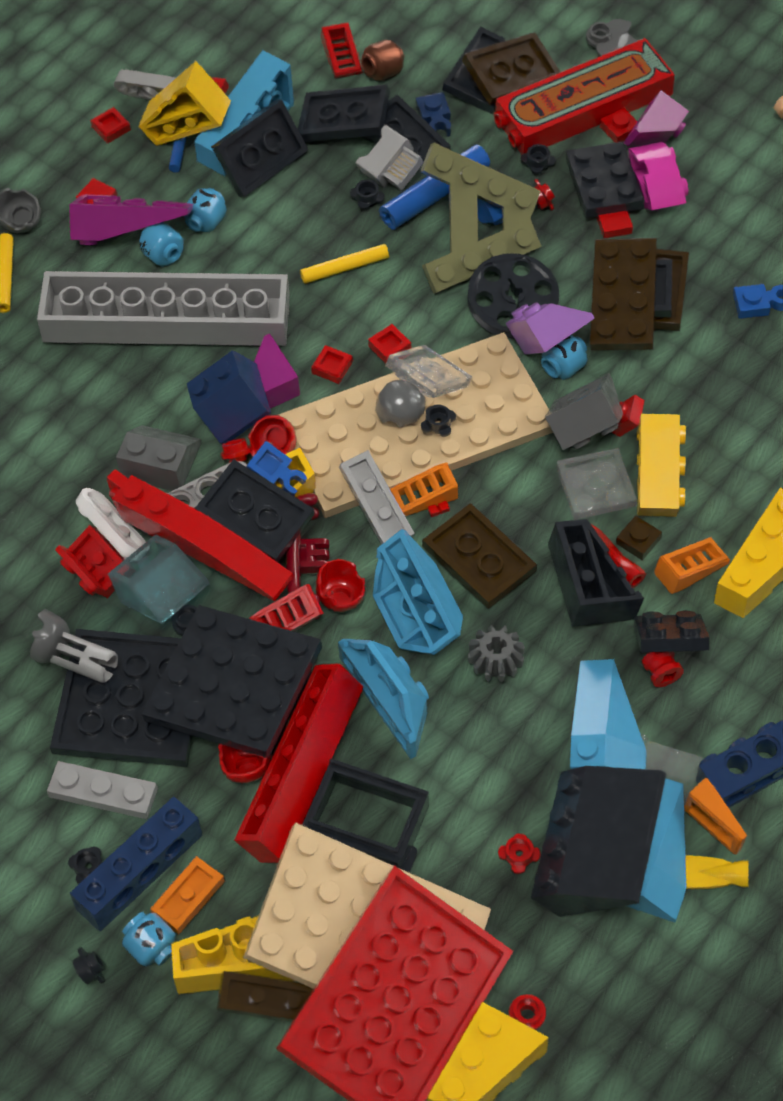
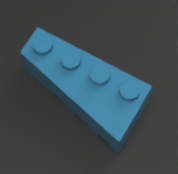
[194,50,294,176]

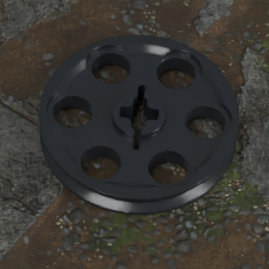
[467,253,559,339]

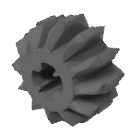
[468,624,525,683]

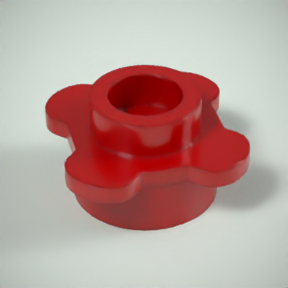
[533,179,555,210]
[498,833,541,874]

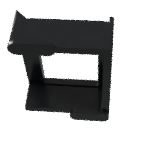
[302,758,429,873]

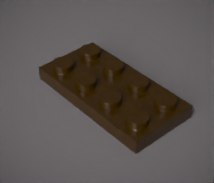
[590,238,657,351]

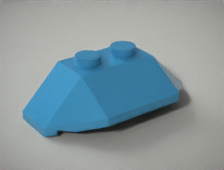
[373,529,463,655]
[338,639,429,759]

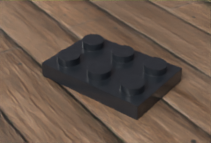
[298,84,390,142]
[211,99,309,197]
[566,142,644,218]
[195,459,314,562]

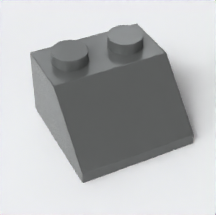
[545,373,623,450]
[116,425,202,491]

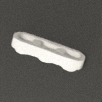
[76,488,148,561]

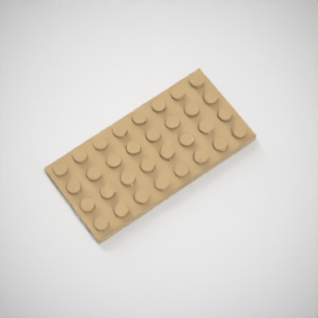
[279,332,553,518]

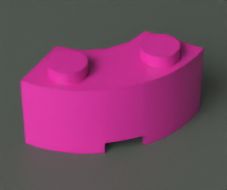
[628,142,689,210]

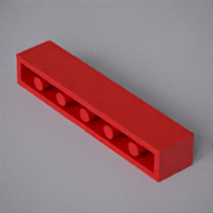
[234,663,364,863]

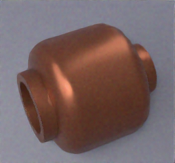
[361,40,404,81]

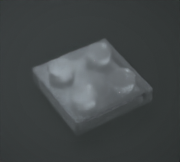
[385,345,472,398]
[556,448,637,520]

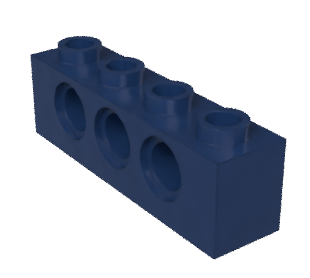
[696,720,783,808]
[70,796,202,932]

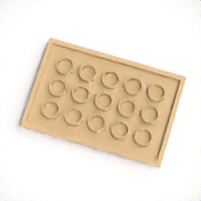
[243,823,491,988]

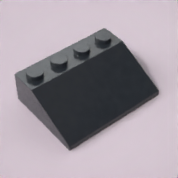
[531,766,667,917]

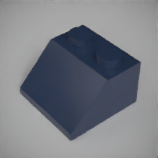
[187,350,271,444]

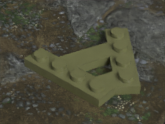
[420,143,542,293]

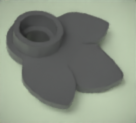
[586,19,637,56]

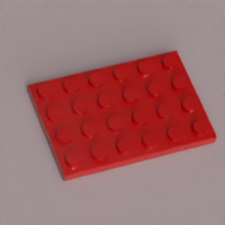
[276,866,513,1101]

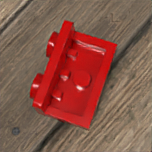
[55,525,134,598]

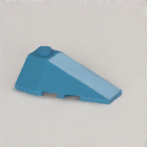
[570,659,647,769]
[627,778,686,923]

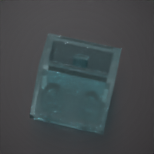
[108,534,209,624]

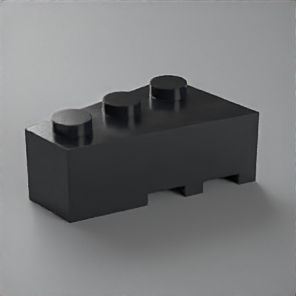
[548,519,644,627]

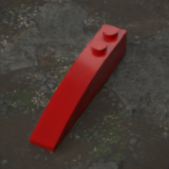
[112,475,294,601]

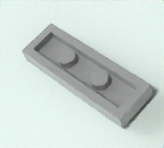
[339,450,415,545]
[47,761,158,819]

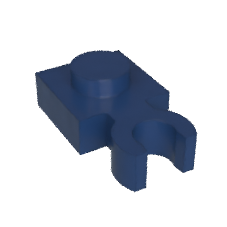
[416,92,451,137]

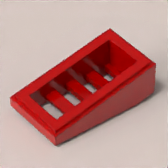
[320,22,362,78]
[249,584,324,632]

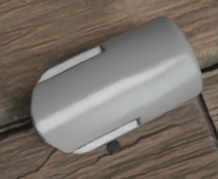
[50,632,118,683]

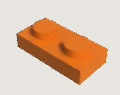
[150,856,225,935]

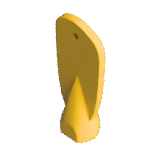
[685,855,749,889]

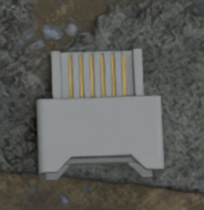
[356,125,424,191]

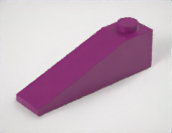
[69,194,193,245]

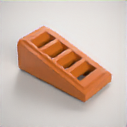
[390,462,458,516]
[654,537,730,594]
[684,778,747,855]

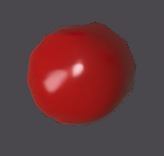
[248,415,297,456]
[315,559,365,612]
[218,744,271,783]

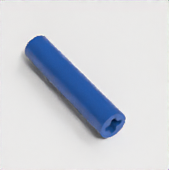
[379,144,490,230]

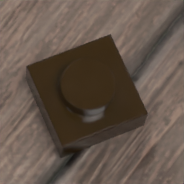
[616,515,662,561]

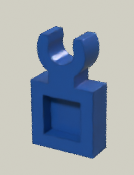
[733,284,783,319]
[246,441,307,496]

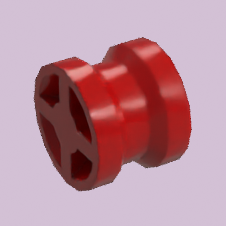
[642,651,684,687]

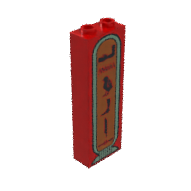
[493,38,675,154]

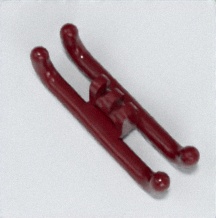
[286,493,330,620]

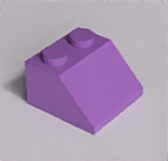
[505,302,595,354]

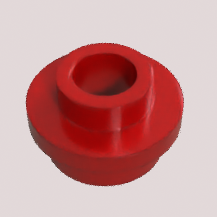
[220,438,251,463]
[509,994,546,1030]

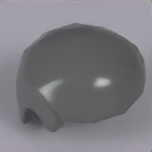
[0,188,41,233]
[375,380,426,427]
[30,609,70,664]

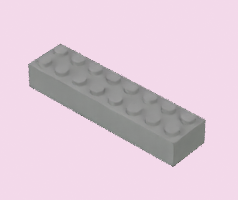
[37,271,290,346]

